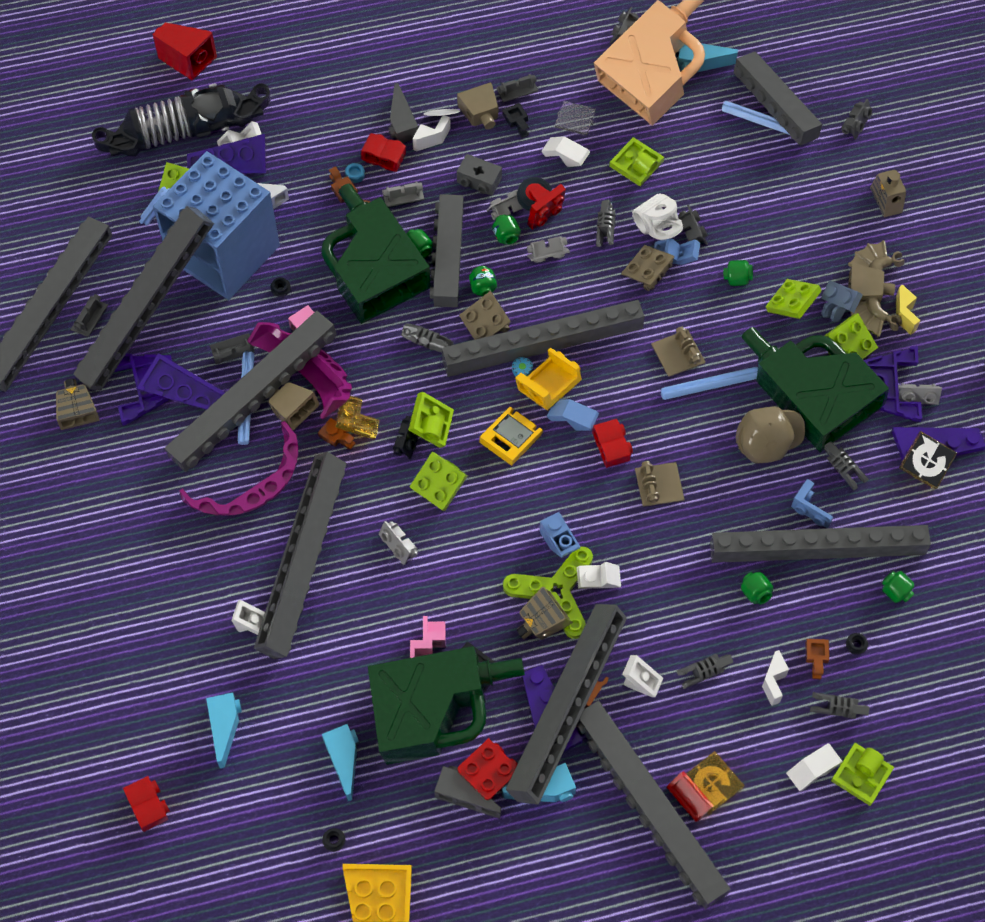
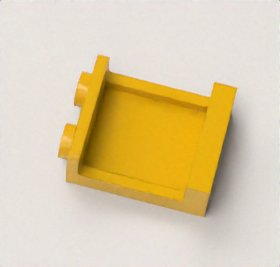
[515,348,582,410]

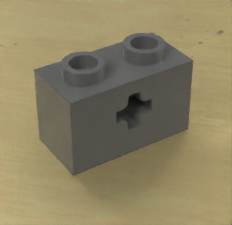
[457,154,502,196]

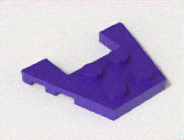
[864,346,922,422]
[114,353,172,426]

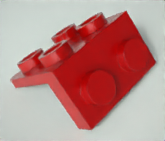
[458,738,518,800]

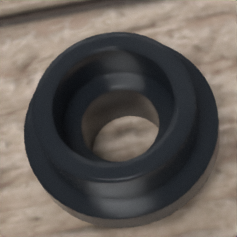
[270,277,291,297]
[846,633,868,655]
[322,828,346,852]

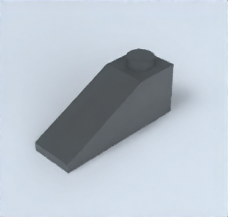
[388,83,418,143]
[434,766,501,819]

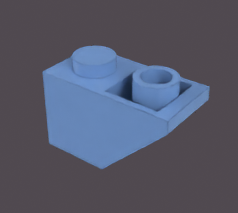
[540,512,580,558]

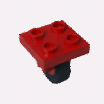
[517,177,566,230]

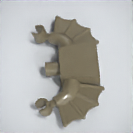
[848,240,905,337]

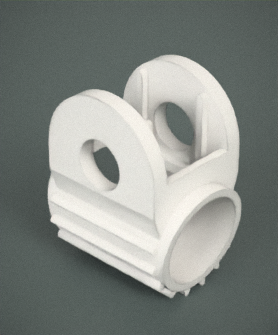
[632,194,683,240]

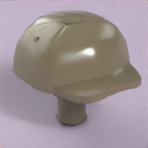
[736,407,805,464]

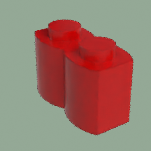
[361,133,406,172]
[592,419,633,468]
[123,776,170,832]

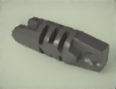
[596,200,615,247]
[401,323,454,353]
[824,441,869,490]
[677,654,733,689]
[810,692,870,719]

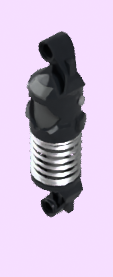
[92,83,271,157]

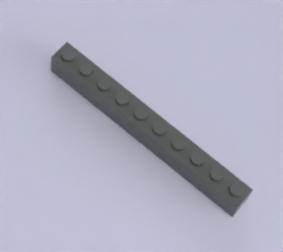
[74,206,214,390]
[0,216,112,392]
[442,300,645,377]
[164,311,337,472]
[254,452,347,659]
[710,525,931,563]
[506,604,627,805]
[576,700,731,910]

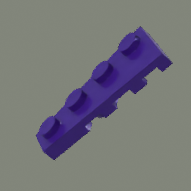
[187,134,266,173]
[136,353,225,410]
[891,427,985,464]
[522,664,583,752]

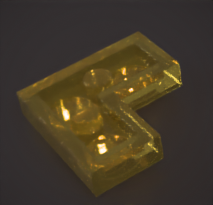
[335,395,380,440]

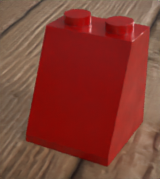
[152,22,217,81]

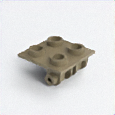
[621,245,675,291]
[459,291,511,340]
[651,326,706,377]
[635,461,685,507]

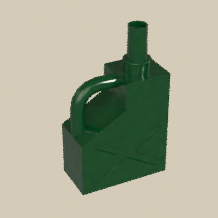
[321,183,431,324]
[742,327,889,453]
[368,646,525,765]

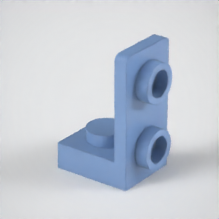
[791,479,833,528]

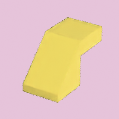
[896,285,920,335]

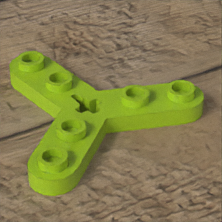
[503,546,593,639]

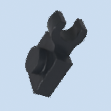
[502,103,529,138]

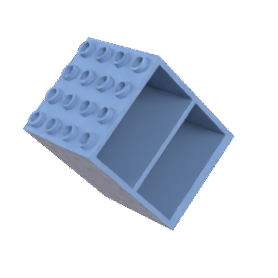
[153,151,280,300]

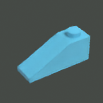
[678,43,738,72]
[206,693,242,769]
[322,724,359,801]
[502,763,576,802]

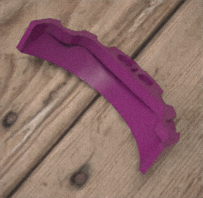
[247,322,352,420]
[179,421,298,515]

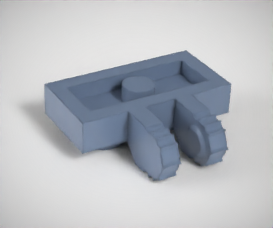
[821,280,863,322]

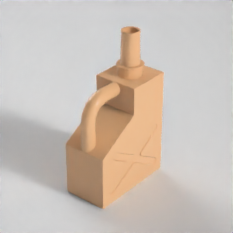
[594,0,705,126]

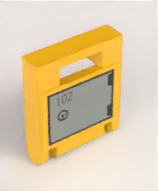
[479,407,543,466]

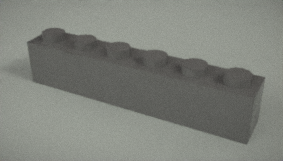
[734,51,822,146]
[430,194,464,307]

